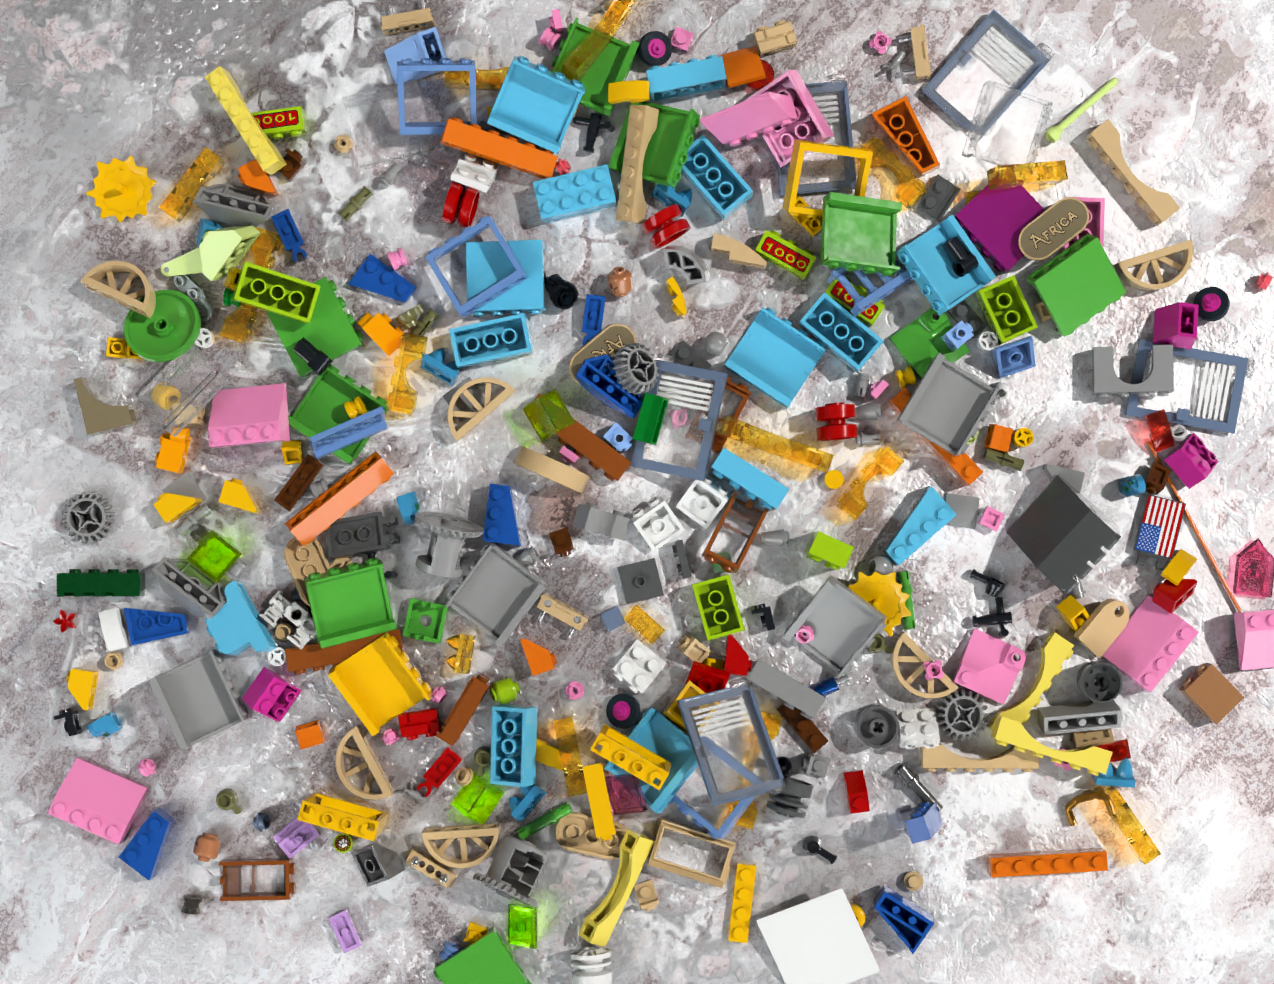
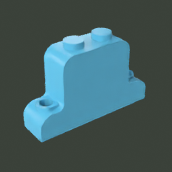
[206,580,277,656]

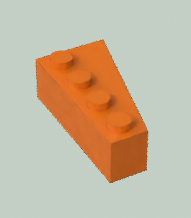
[871,96,940,176]

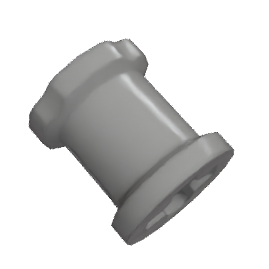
[224,557,250,581]

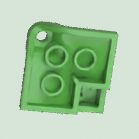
[889,308,970,380]

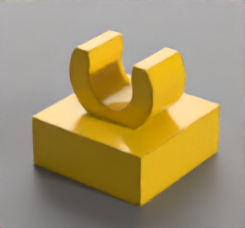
[463,921,488,943]

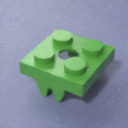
[402,598,448,643]

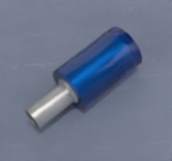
[812,675,850,697]

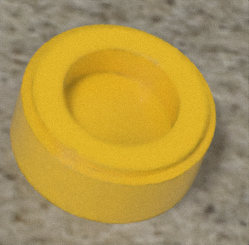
[824,470,844,489]

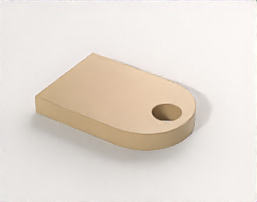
[1074,598,1129,659]

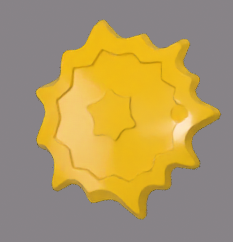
[86,155,157,222]
[848,572,911,636]

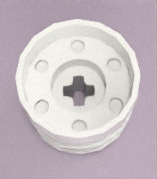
[571,946,613,984]

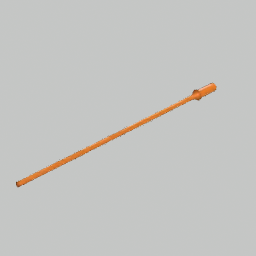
[1147,441,1242,612]

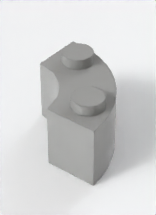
[663,245,711,284]
[573,502,631,541]

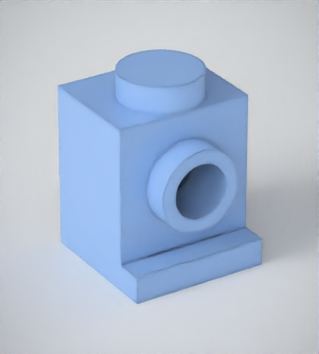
[941,321,974,352]
[603,423,633,453]

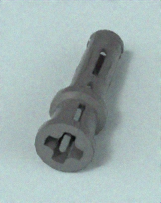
[893,762,943,811]

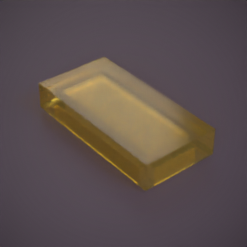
[624,605,665,644]

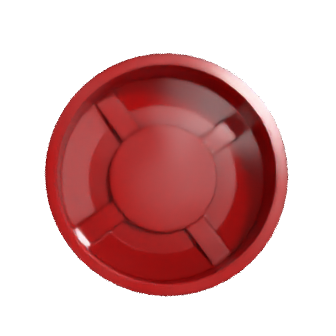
[814,402,858,441]

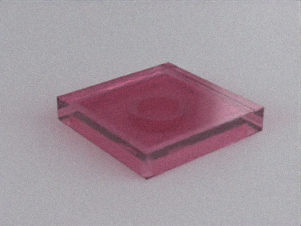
[605,774,648,815]

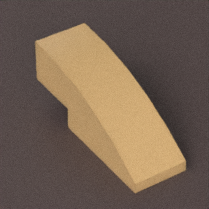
[711,233,767,269]

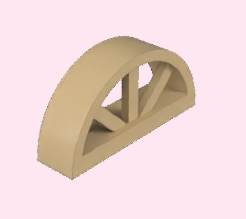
[1114,239,1193,292]
[80,261,156,319]
[448,377,515,441]
[513,446,590,494]
[891,631,959,699]
[336,725,395,800]
[422,823,501,868]

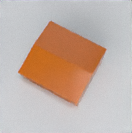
[984,424,1014,452]
[295,720,326,749]

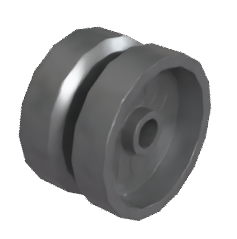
[854,704,899,748]

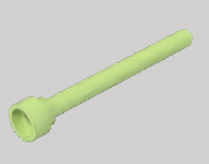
[1044,78,1118,143]

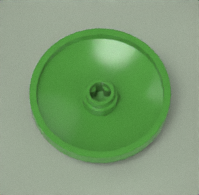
[124,290,201,362]

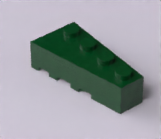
[56,569,145,597]

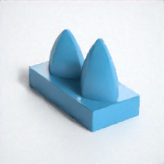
[651,184,692,217]
[420,348,460,387]
[1092,758,1136,788]
[509,784,547,822]

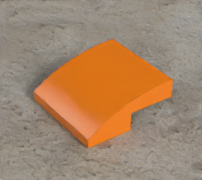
[719,46,766,88]

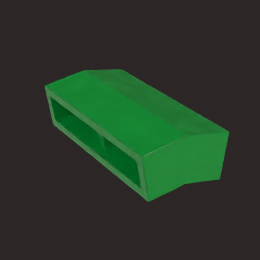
[633,393,669,446]

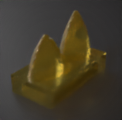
[446,634,476,674]

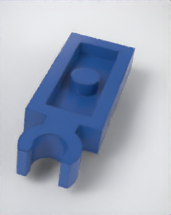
[271,209,308,263]
[581,294,606,345]

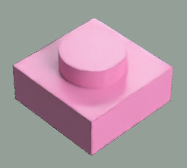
[549,9,563,34]
[671,27,694,53]
[868,380,889,400]
[559,446,579,464]
[979,506,1005,532]

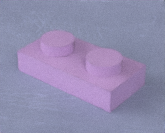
[328,909,363,953]

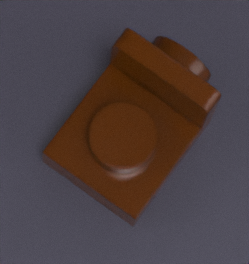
[278,148,305,181]
[1144,462,1171,495]
[549,527,574,557]

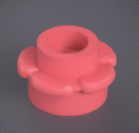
[555,158,571,175]
[1255,272,1273,290]

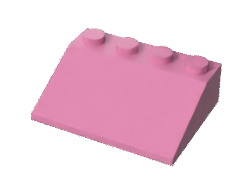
[743,70,834,168]
[700,92,798,147]
[208,383,290,448]
[1102,595,1199,692]
[1234,609,1274,670]
[48,758,148,844]

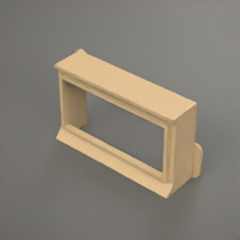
[648,817,736,888]

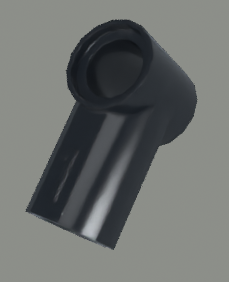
[942,236,978,277]
[293,337,333,375]

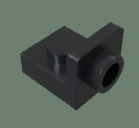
[751,603,775,631]
[53,708,83,736]

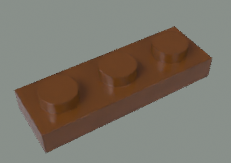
[274,454,325,512]
[777,703,828,753]

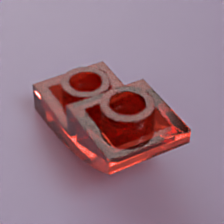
[1144,409,1174,452]
[1095,739,1131,762]

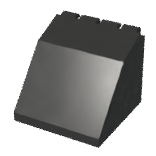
[1006,475,1121,594]

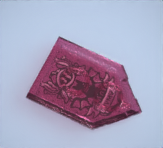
[1233,538,1274,598]

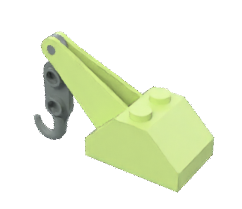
[161,225,261,321]

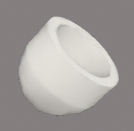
[993,381,1009,398]
[1171,425,1187,442]

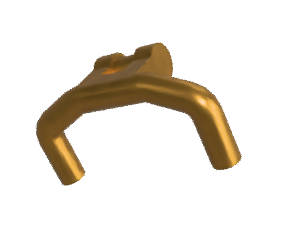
[1065,786,1117,826]

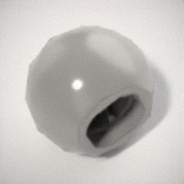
[704,332,728,356]
[869,555,893,575]

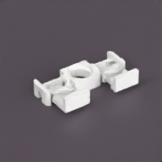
[259,590,317,650]

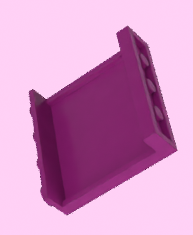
[954,168,1046,274]

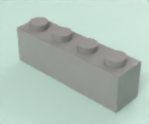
[748,659,828,720]
[1038,700,1121,735]

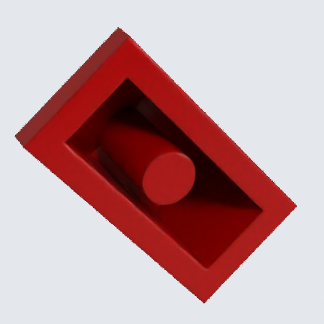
[1152,579,1198,614]
[723,634,752,676]
[843,770,870,814]

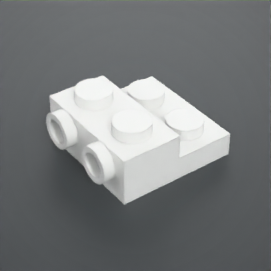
[450,153,499,193]
[676,474,730,529]
[630,497,685,552]
[613,639,667,694]
[896,708,940,749]

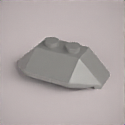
[193,183,274,227]
[151,557,225,619]

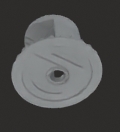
[415,511,484,579]
[472,835,548,908]

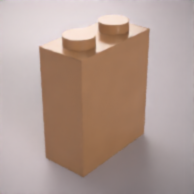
[1179,663,1244,724]

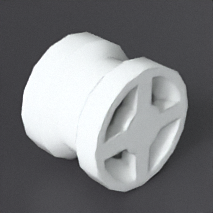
[195,328,215,349]
[976,331,998,351]
[268,646,287,666]

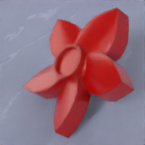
[53,609,76,633]

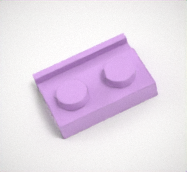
[272,817,321,859]

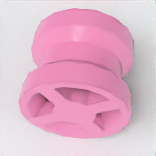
[538,27,561,52]
[387,247,409,270]

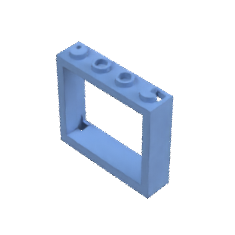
[397,58,477,135]
[425,216,529,318]
[670,736,765,840]

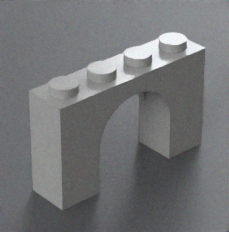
[1092,345,1174,398]

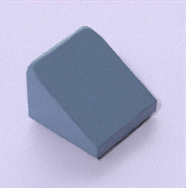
[600,606,626,632]

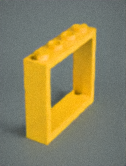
[782,139,873,218]
[590,724,672,790]
[582,763,616,841]
[297,792,389,841]

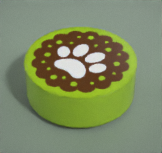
[333,833,353,853]

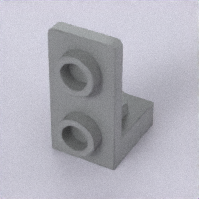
[801,752,830,777]

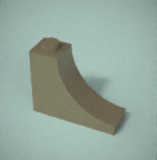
[74,377,138,436]

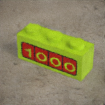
[251,106,307,140]
[755,230,817,280]
[825,275,885,327]

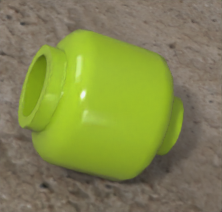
[490,677,520,705]

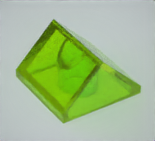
[523,389,575,442]
[186,530,242,583]
[452,772,505,824]
[508,904,538,949]

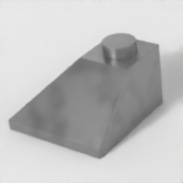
[351,843,405,887]

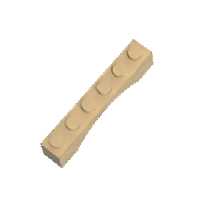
[616,105,659,224]
[1086,119,1180,226]
[920,743,1039,772]

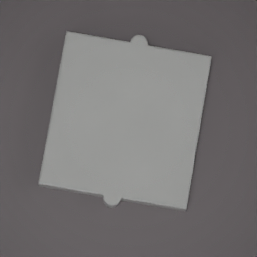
[443,377,485,422]
[162,472,208,517]
[945,493,980,529]

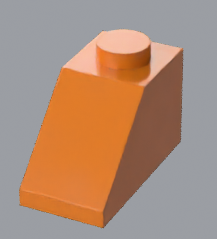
[238,159,279,197]
[520,638,557,676]

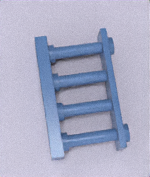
[827,259,912,317]

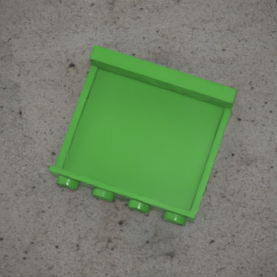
[552,17,640,117]
[608,101,700,188]
[821,192,902,276]
[1026,233,1126,337]
[266,277,364,378]
[288,364,390,465]
[304,558,397,648]
[433,926,532,984]

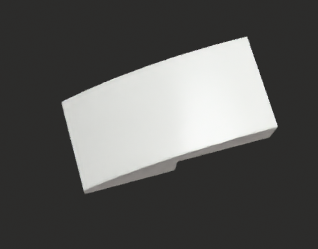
[99,607,128,652]

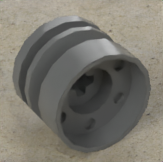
[1076,660,1123,703]
[766,776,814,818]

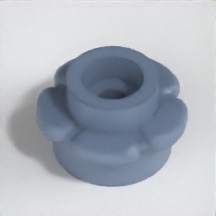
[253,812,270,832]

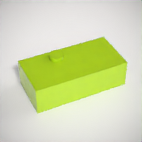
[232,261,321,324]

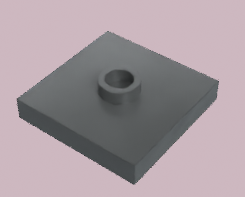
[618,558,664,604]

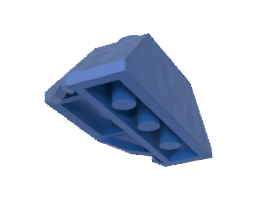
[575,354,643,419]

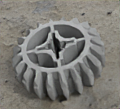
[612,343,660,395]
[62,492,115,543]
[936,688,989,741]

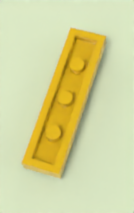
[728,863,756,943]

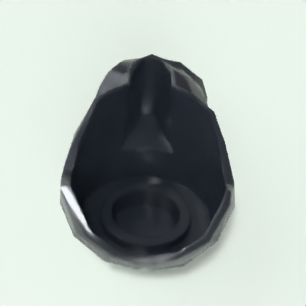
[545,274,579,310]

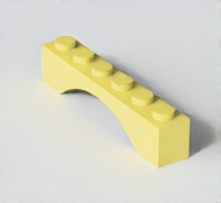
[205,66,287,175]
[987,632,1074,730]
[991,715,1112,776]
[578,829,655,947]

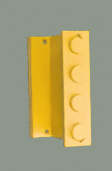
[328,632,432,736]

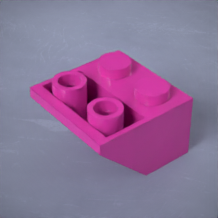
[1152,302,1199,349]
[1164,433,1219,489]
[242,667,301,722]

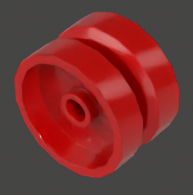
[442,181,480,228]
[641,204,691,249]

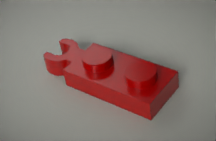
[417,746,463,797]

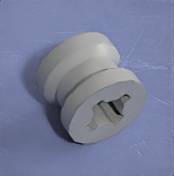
[310,478,330,498]

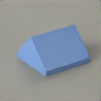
[990,336,1036,378]

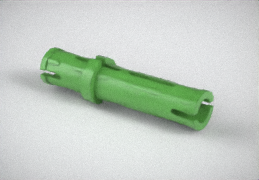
[897,570,916,629]
[517,802,573,840]

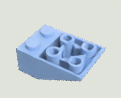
[384,27,447,87]

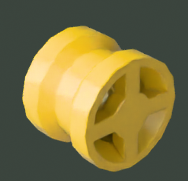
[895,366,916,389]
[344,396,367,419]
[1012,428,1034,448]

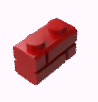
[398,707,441,740]

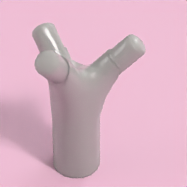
[590,0,616,19]
[883,50,906,81]
[479,121,509,134]
[396,781,427,804]

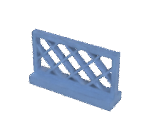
[309,406,388,459]

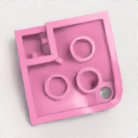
[952,628,1026,705]

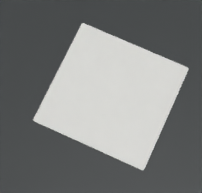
[756,888,880,984]

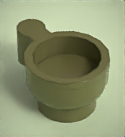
[395,304,425,330]
[865,633,893,654]
[474,746,491,777]
[216,788,243,814]

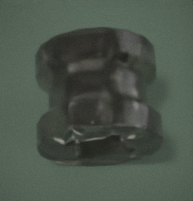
[190,523,214,547]
[180,894,202,915]

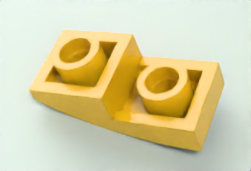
[608,80,650,104]
[787,195,822,237]
[665,276,687,318]
[106,337,145,360]
[1161,549,1198,586]
[536,739,572,772]

